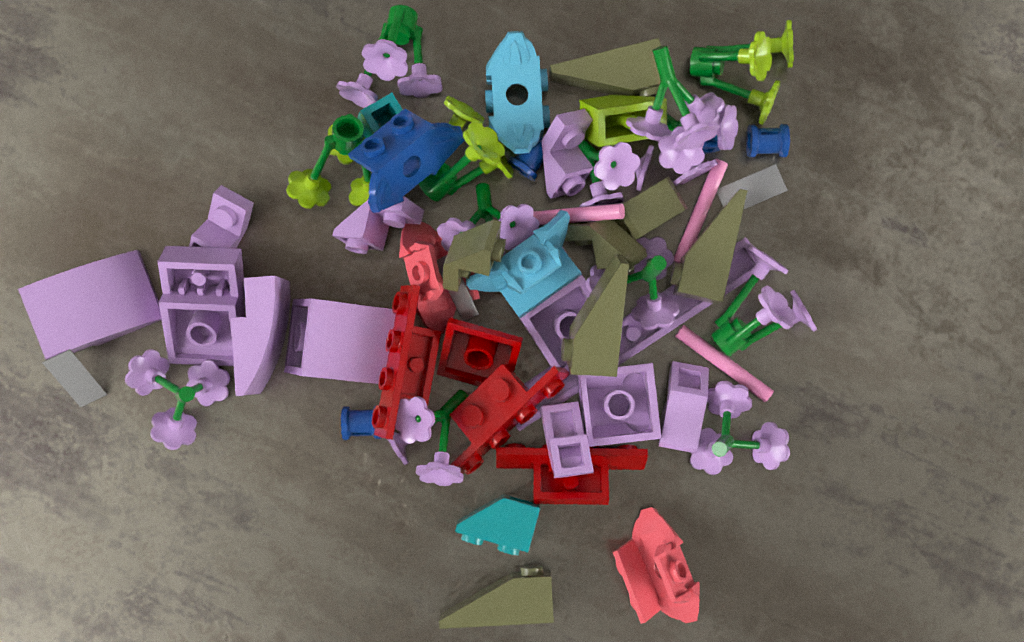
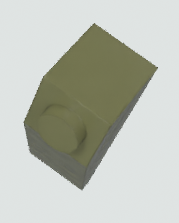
[549,38,661,97]
[669,189,748,304]
[561,254,629,377]
[439,565,554,629]

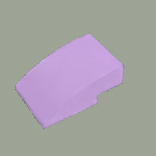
[157,246,245,366]
[512,246,622,372]
[18,250,162,360]
[231,275,290,396]

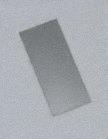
[717,164,788,210]
[437,255,479,321]
[42,349,107,407]

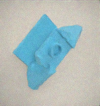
[485,31,550,154]
[466,210,582,318]

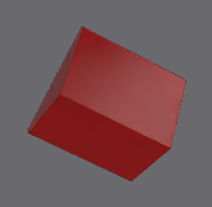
[437,317,523,386]

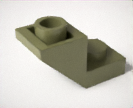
[613,176,688,240]
[443,220,506,292]
[564,220,647,272]

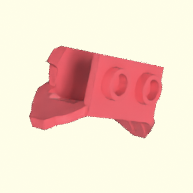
[399,222,480,333]
[613,507,700,624]

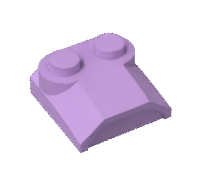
[577,363,662,447]

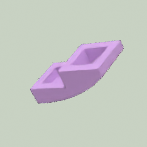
[540,402,594,478]

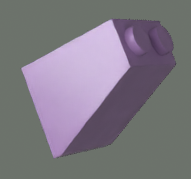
[284,299,396,384]

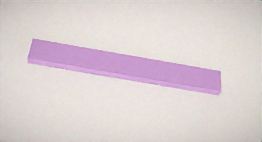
[516,237,757,431]

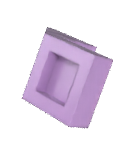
[542,109,593,199]
[189,185,254,249]
[332,196,424,254]
[659,361,709,453]

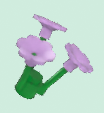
[336,5,442,108]
[712,244,817,356]

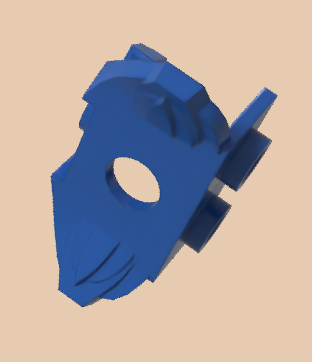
[348,109,465,213]

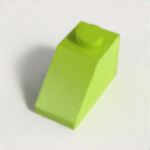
[579,95,667,147]

